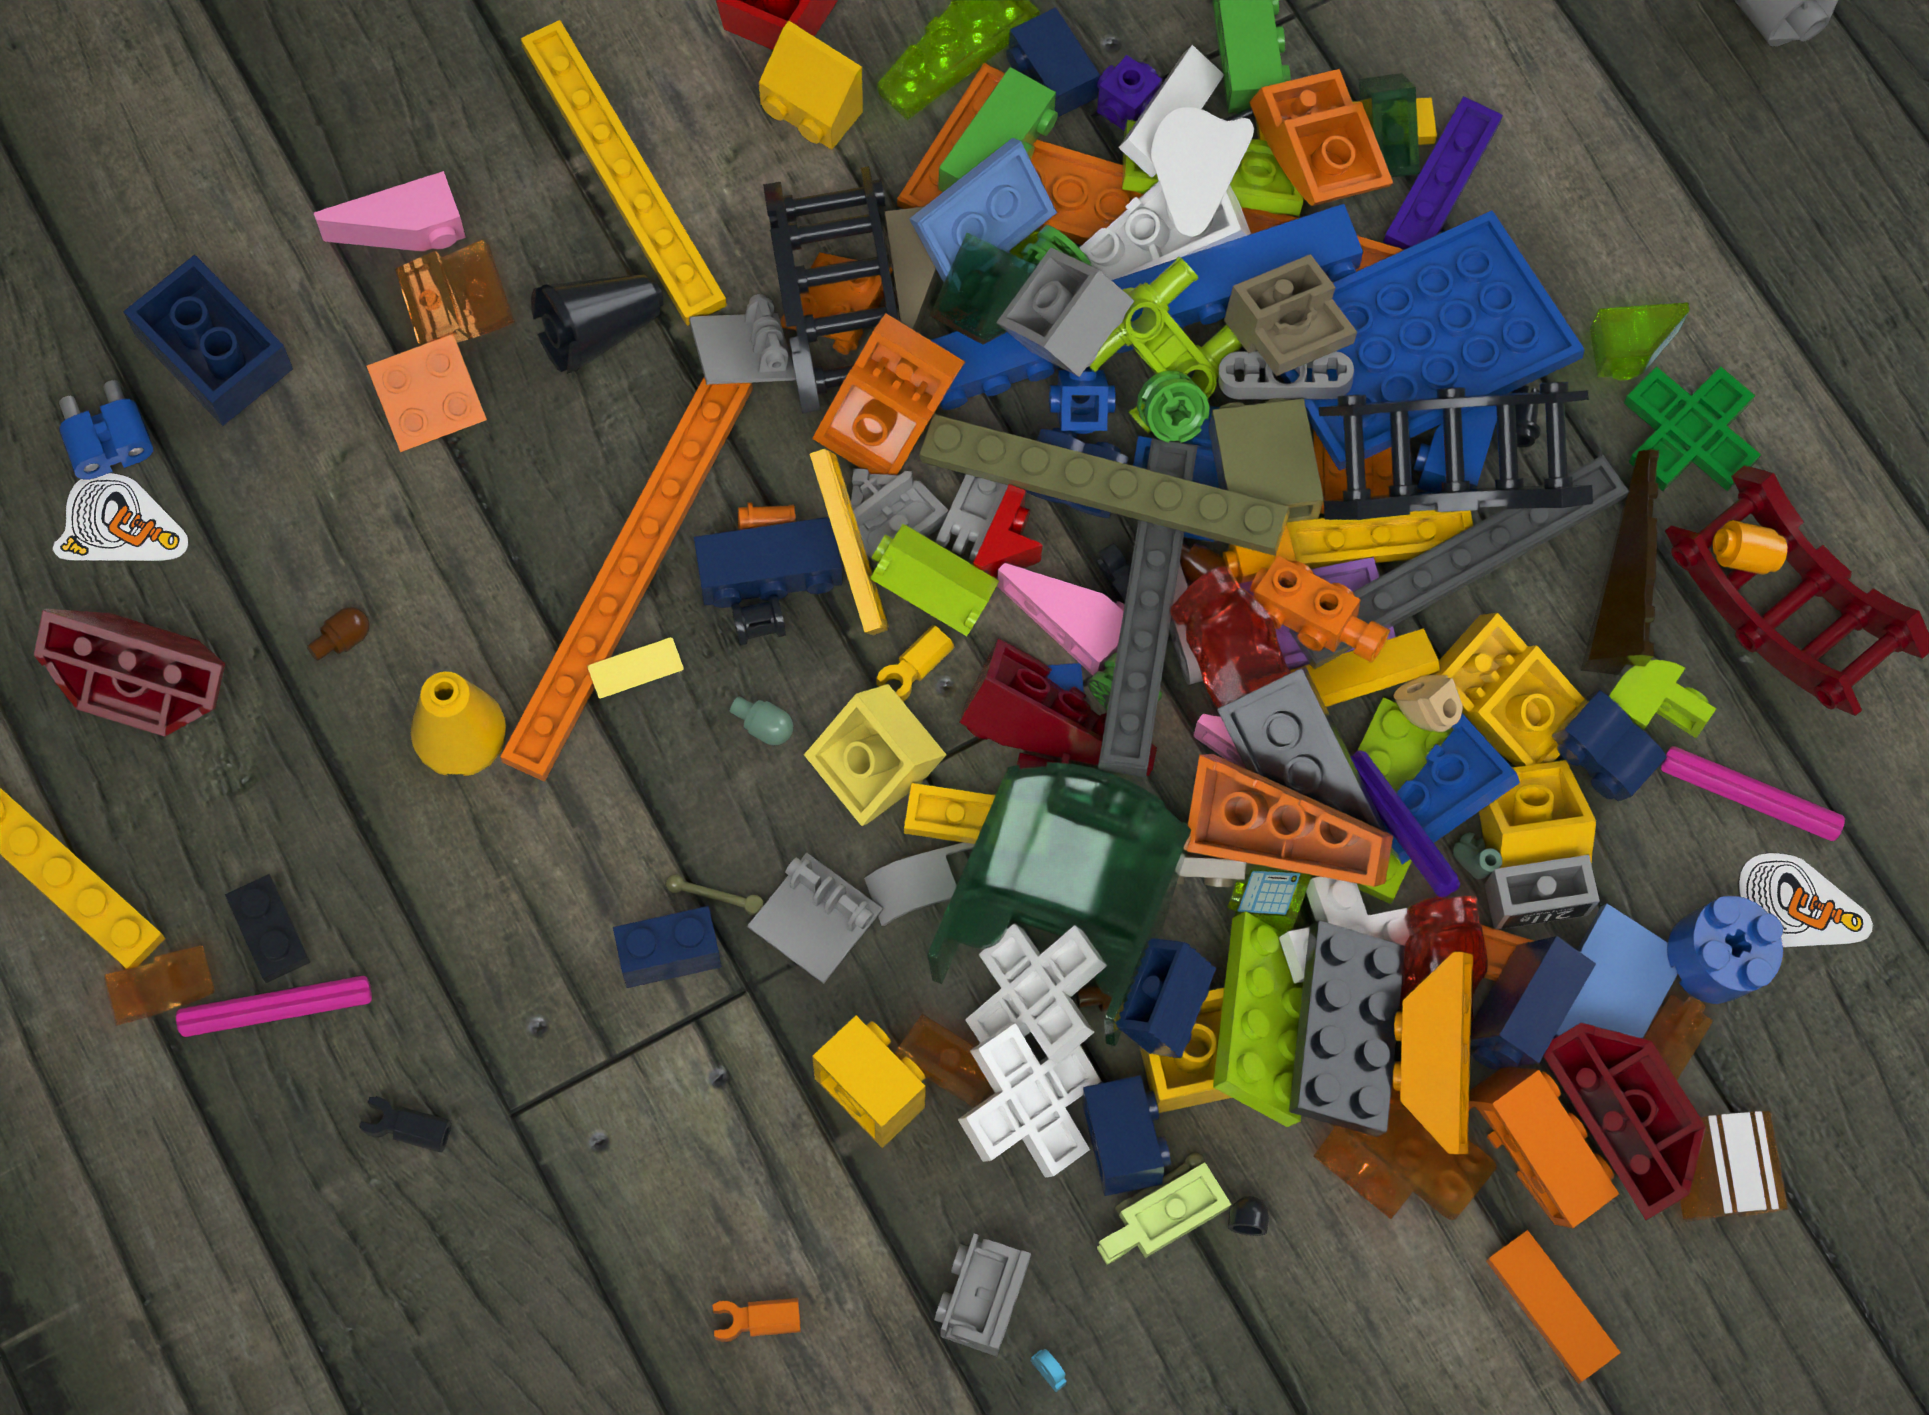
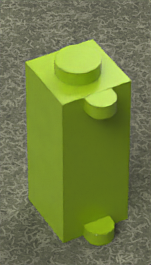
[870,524,999,636]

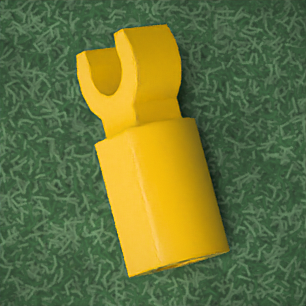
[876,625,954,702]

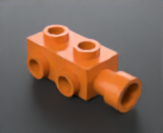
[1250,555,1390,663]

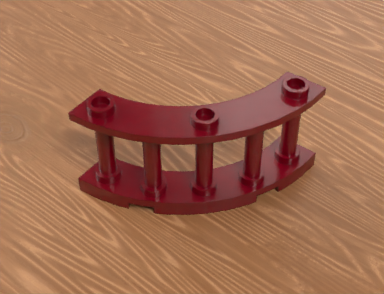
[1665,465,1929,716]

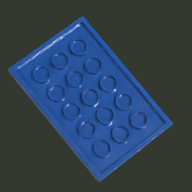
[1280,210,1585,471]

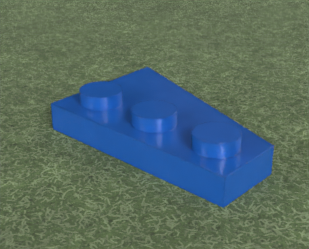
[1381,713,1520,865]

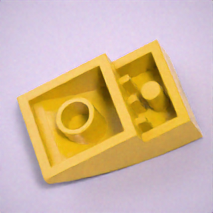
[1429,613,1585,767]

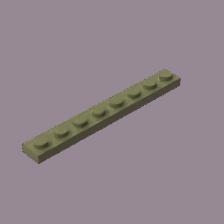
[919,414,1290,556]

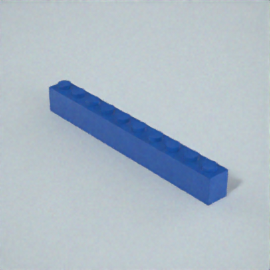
[931,204,1363,410]

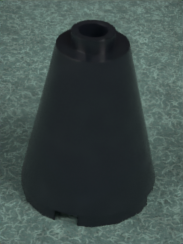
[531,274,664,374]

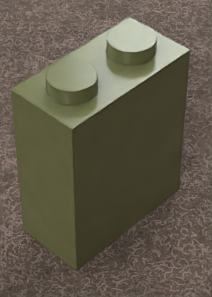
[1209,398,1324,522]

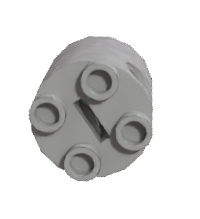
[1734,0,1838,46]

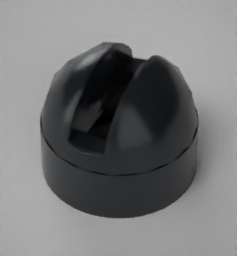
[1228,1196,1269,1236]

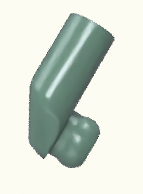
[1453,832,1502,879]

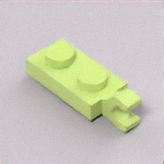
[1097,1162,1231,1265]

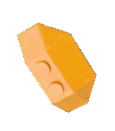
[1393,952,1473,1154]

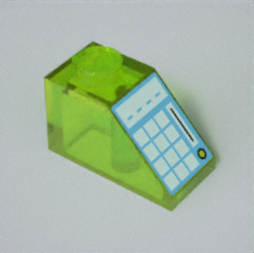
[1590,302,1690,380]
[1227,869,1312,934]

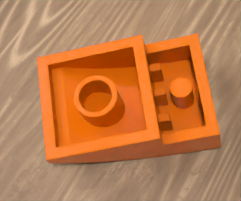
[1249,69,1393,206]
[812,313,965,475]

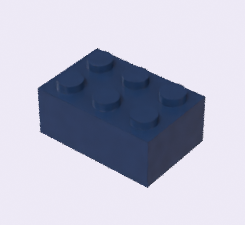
[123,255,293,426]

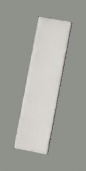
[1119,45,1224,178]

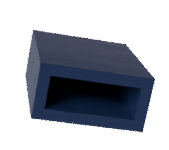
[1470,936,1596,1070]

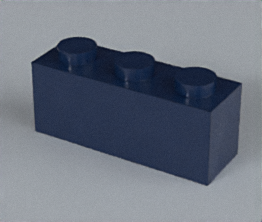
[694,517,842,608]

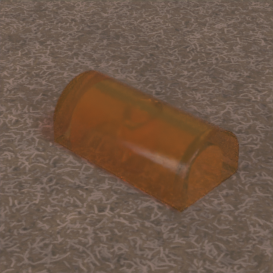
[895,1014,993,1108]

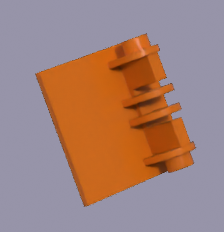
[780,252,893,355]
[367,334,487,452]

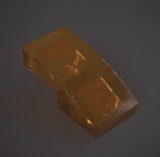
[104,945,215,1026]

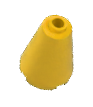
[411,671,506,776]

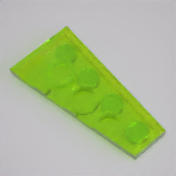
[877,0,1040,120]

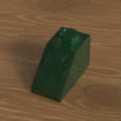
[1359,73,1420,178]

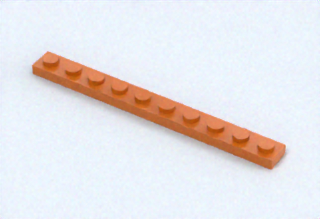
[500,377,753,782]

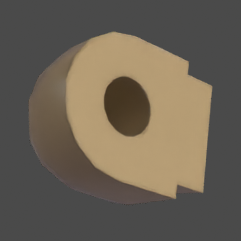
[1394,675,1463,732]

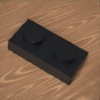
[225,874,311,983]

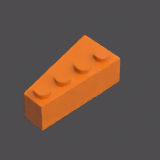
[1184,754,1393,887]

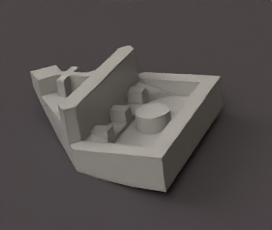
[851,468,949,569]

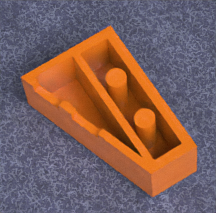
[1469,1067,1619,1228]

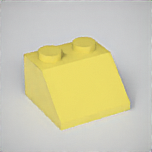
[804,684,947,826]

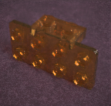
[1313,1079,1497,1220]

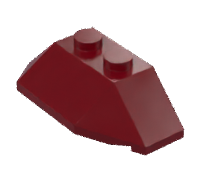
[34,609,225,737]
[1543,1023,1706,1221]

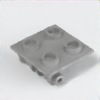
[689,294,796,385]
[747,853,883,984]

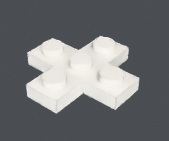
[1279,877,1422,984]
[965,923,1107,1064]
[958,1023,1102,1177]

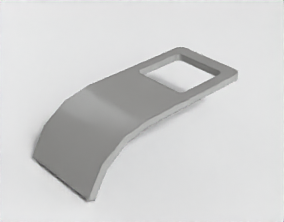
[864,842,1003,926]

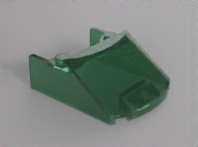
[927,762,1191,1047]

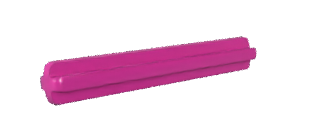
[1661,746,1845,841]
[176,976,372,1037]

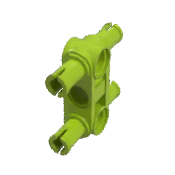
[1089,256,1243,433]

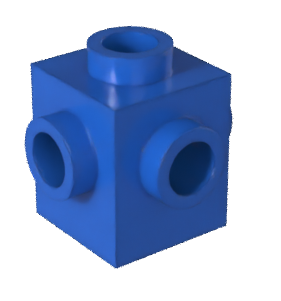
[1049,366,1115,434]

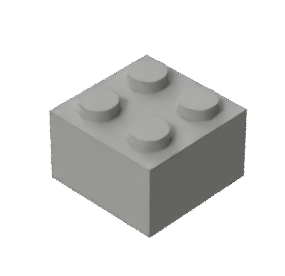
[996,247,1134,377]

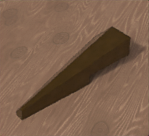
[1581,449,1659,675]

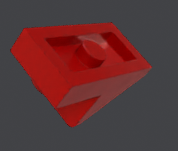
[973,484,1043,579]

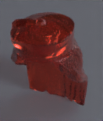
[1170,566,1292,708]
[1399,896,1488,1023]

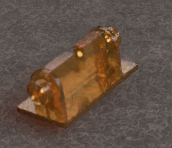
[1644,994,1713,1080]

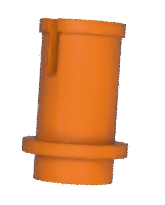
[738,502,796,530]

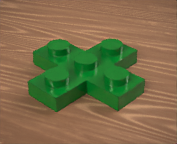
[1624,366,1761,492]

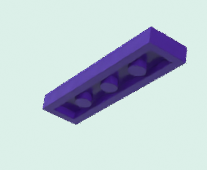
[1383,96,1503,250]

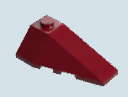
[959,638,1157,776]

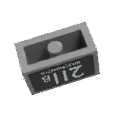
[1484,855,1600,930]

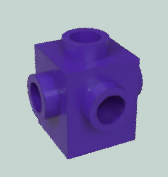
[1097,55,1162,131]

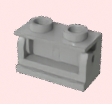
[934,1234,1031,1357]

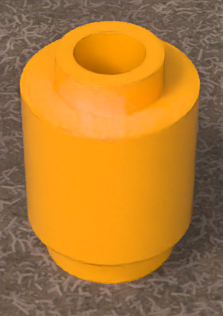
[1713,520,1787,575]

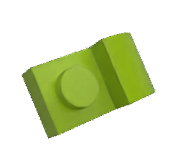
[1609,660,1717,738]

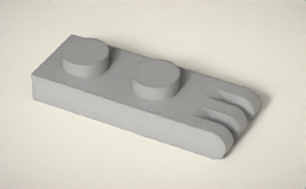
[935,474,1008,561]

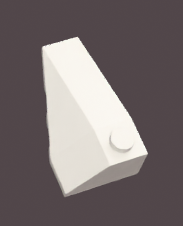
[1080,178,1251,280]

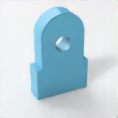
[1030,1349,1067,1392]

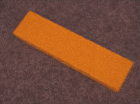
[897,63,1005,209]

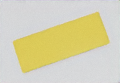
[588,637,684,698]

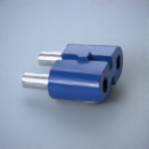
[59,380,153,480]

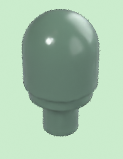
[730,696,794,746]

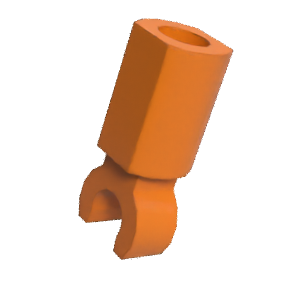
[712,1298,801,1342]

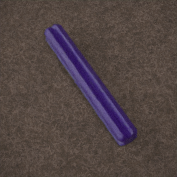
[1350,750,1460,898]

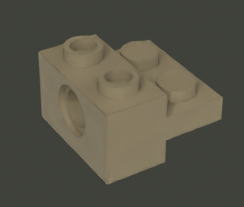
[1224,254,1357,376]

